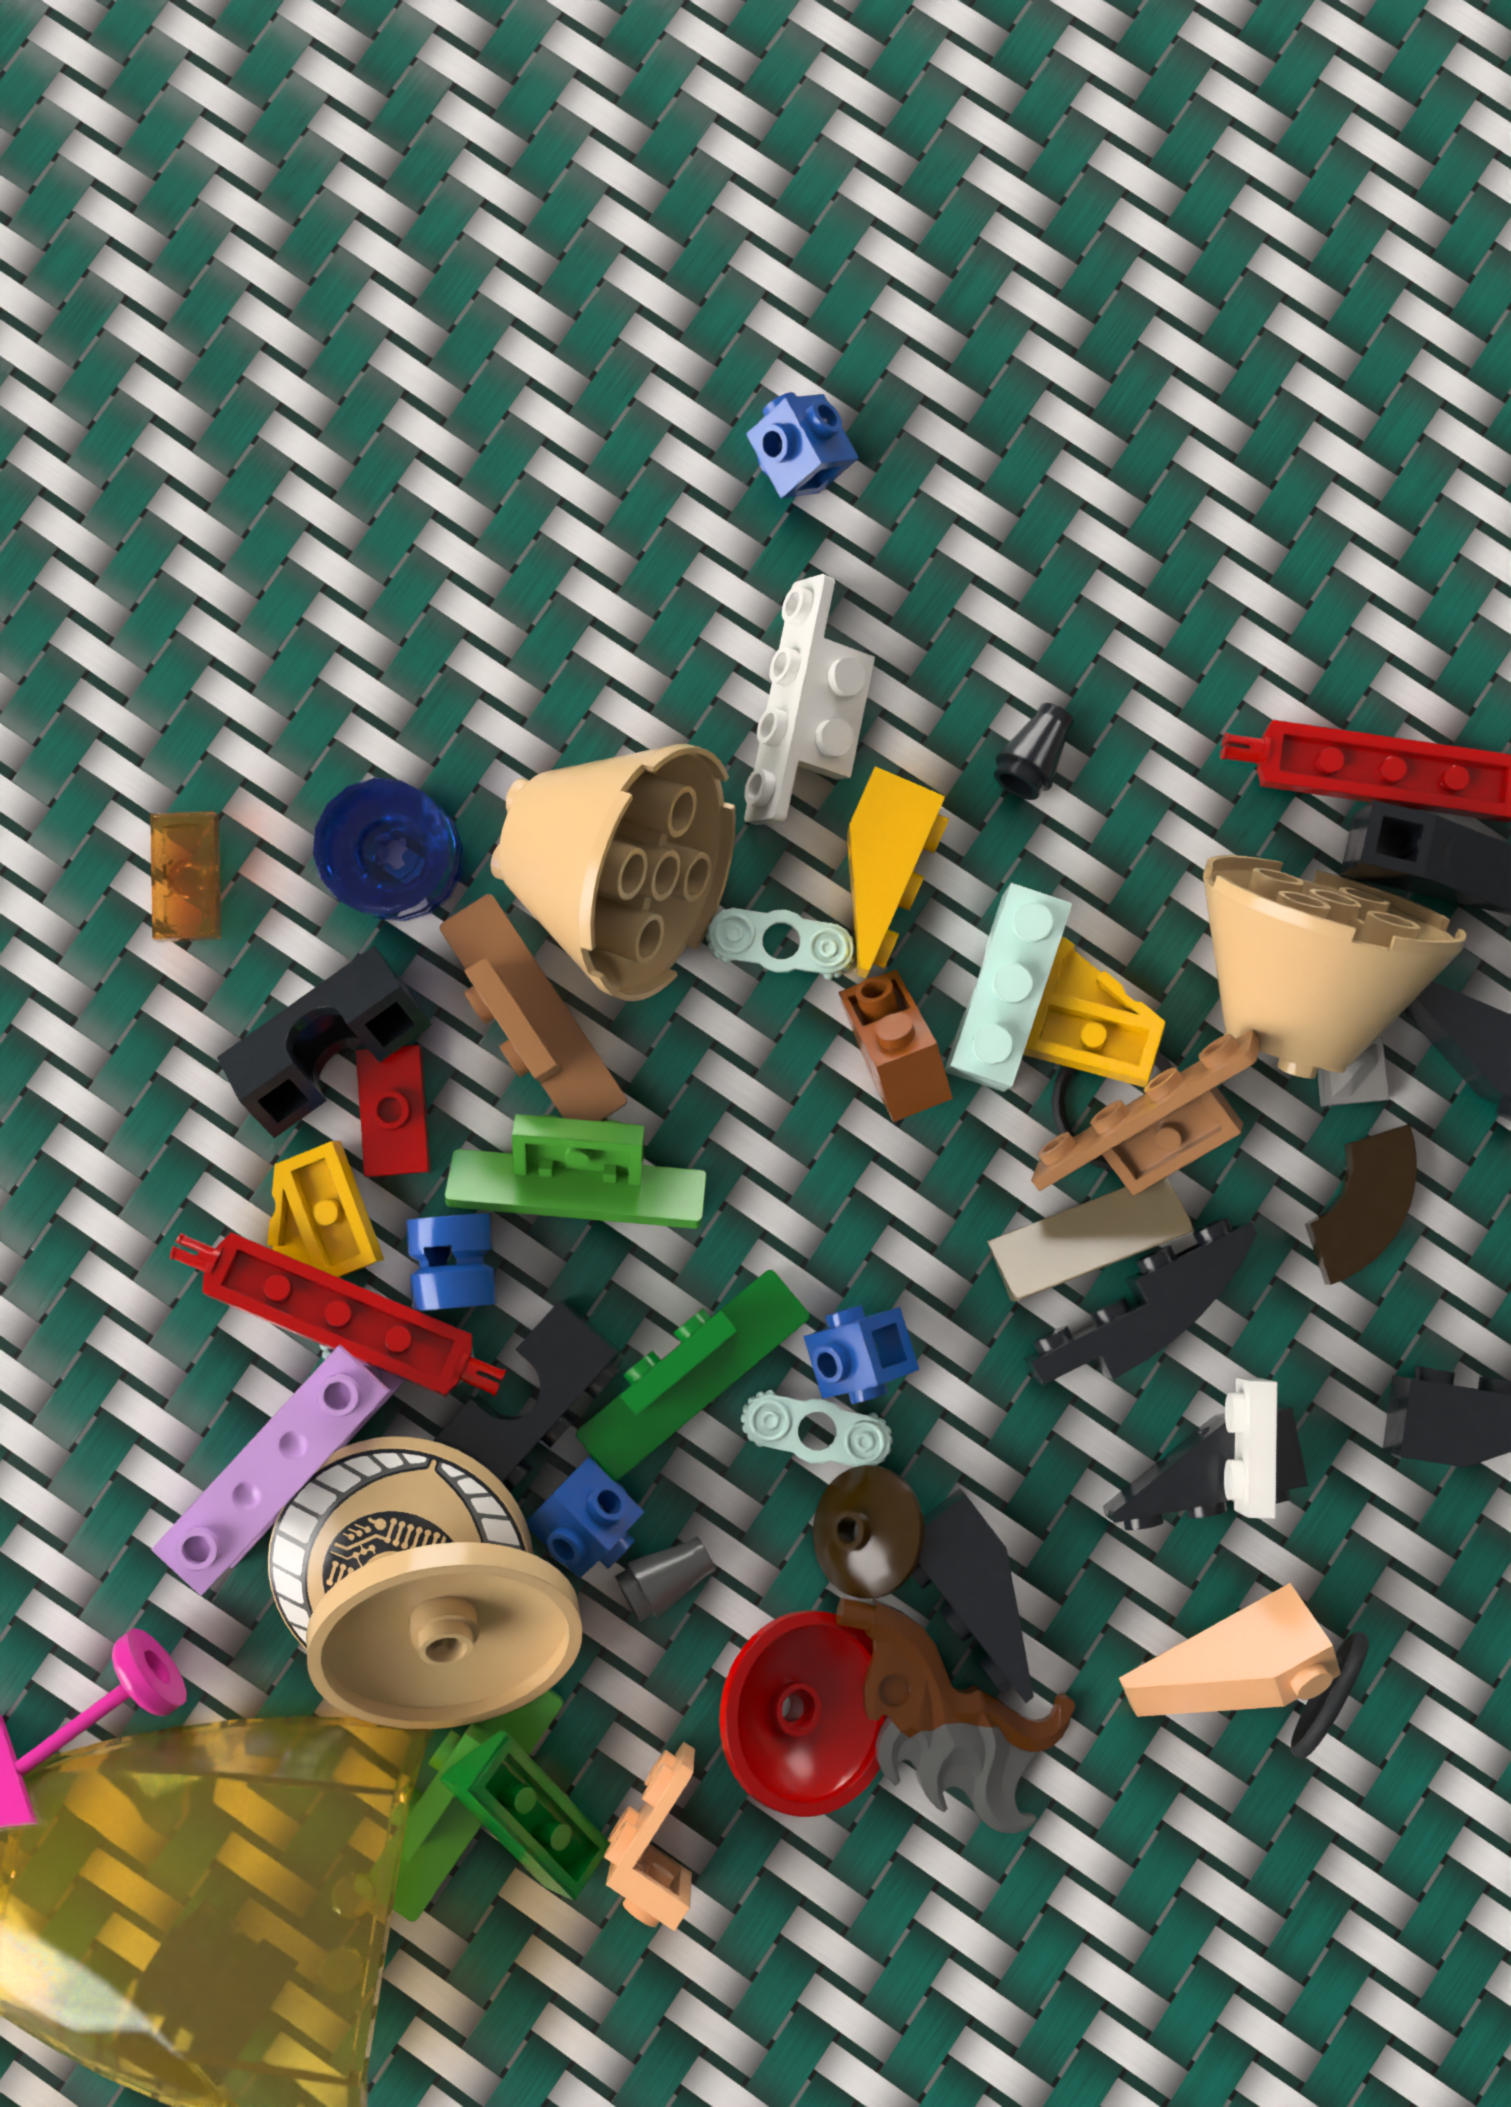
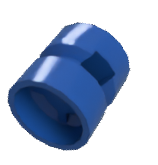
[406,1213,497,1311]

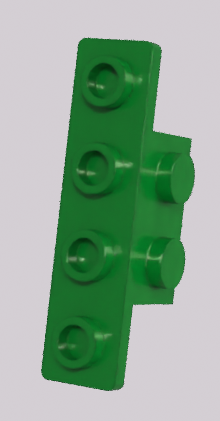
[576,1270,810,1481]

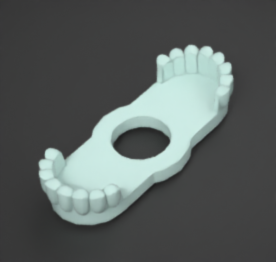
[706,907,856,980]
[741,1390,893,1467]

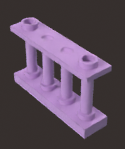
[151,1345,406,1596]

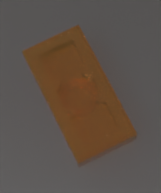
[150,811,221,942]

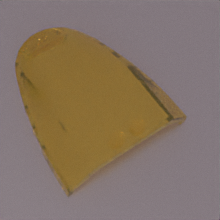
[0,1716,434,2107]

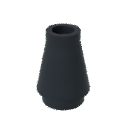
[994,703,1074,800]

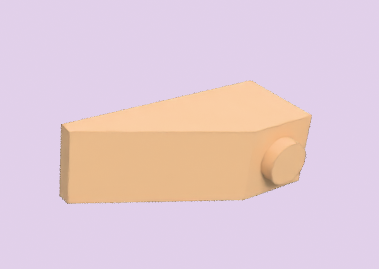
[1119,1583,1341,1717]

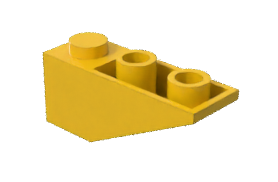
[847,766,949,979]

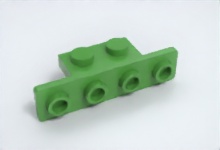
[445,1114,706,1229]
[363,1689,563,1922]

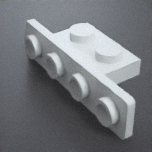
[744,574,875,825]

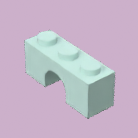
[945,883,1072,1092]

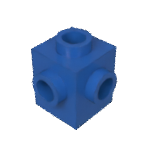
[746,392,859,499]
[803,1305,919,1404]
[526,1457,644,1579]

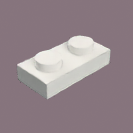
[1224,1378,1277,1519]

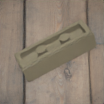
[987,1177,1195,1301]

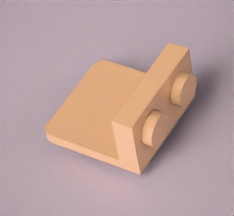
[604,1742,695,1931]

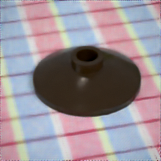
[813,1465,924,1599]

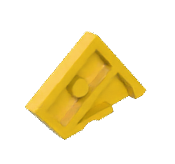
[1023,937,1165,1088]
[267,1141,385,1278]

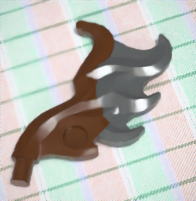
[836,1598,1075,1834]

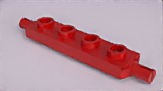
[1220,720,1511,823]
[170,1232,507,1397]

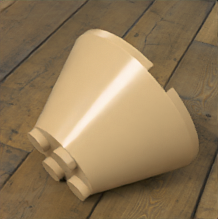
[490,744,736,1001]
[1203,855,1467,1079]

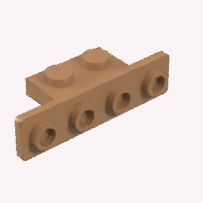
[439,894,627,1121]
[1031,1030,1261,1196]

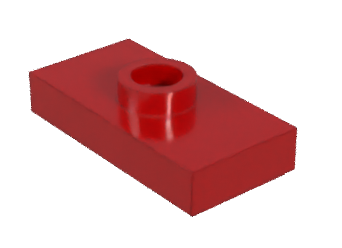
[356,1045,431,1178]

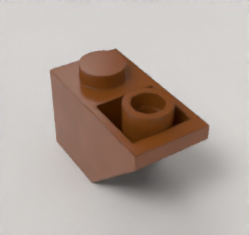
[838,969,953,1122]

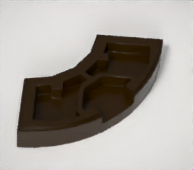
[1305,1124,1417,1285]

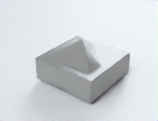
[1317,1037,1389,1107]

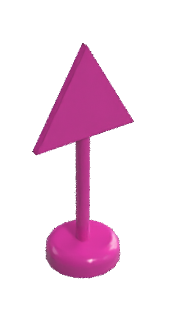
[0,1628,187,1828]

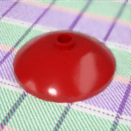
[719,1610,887,1817]

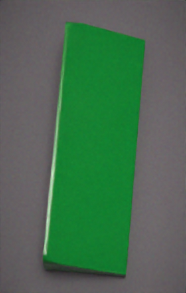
[439,1730,610,1901]

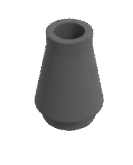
[615,1536,716,1623]

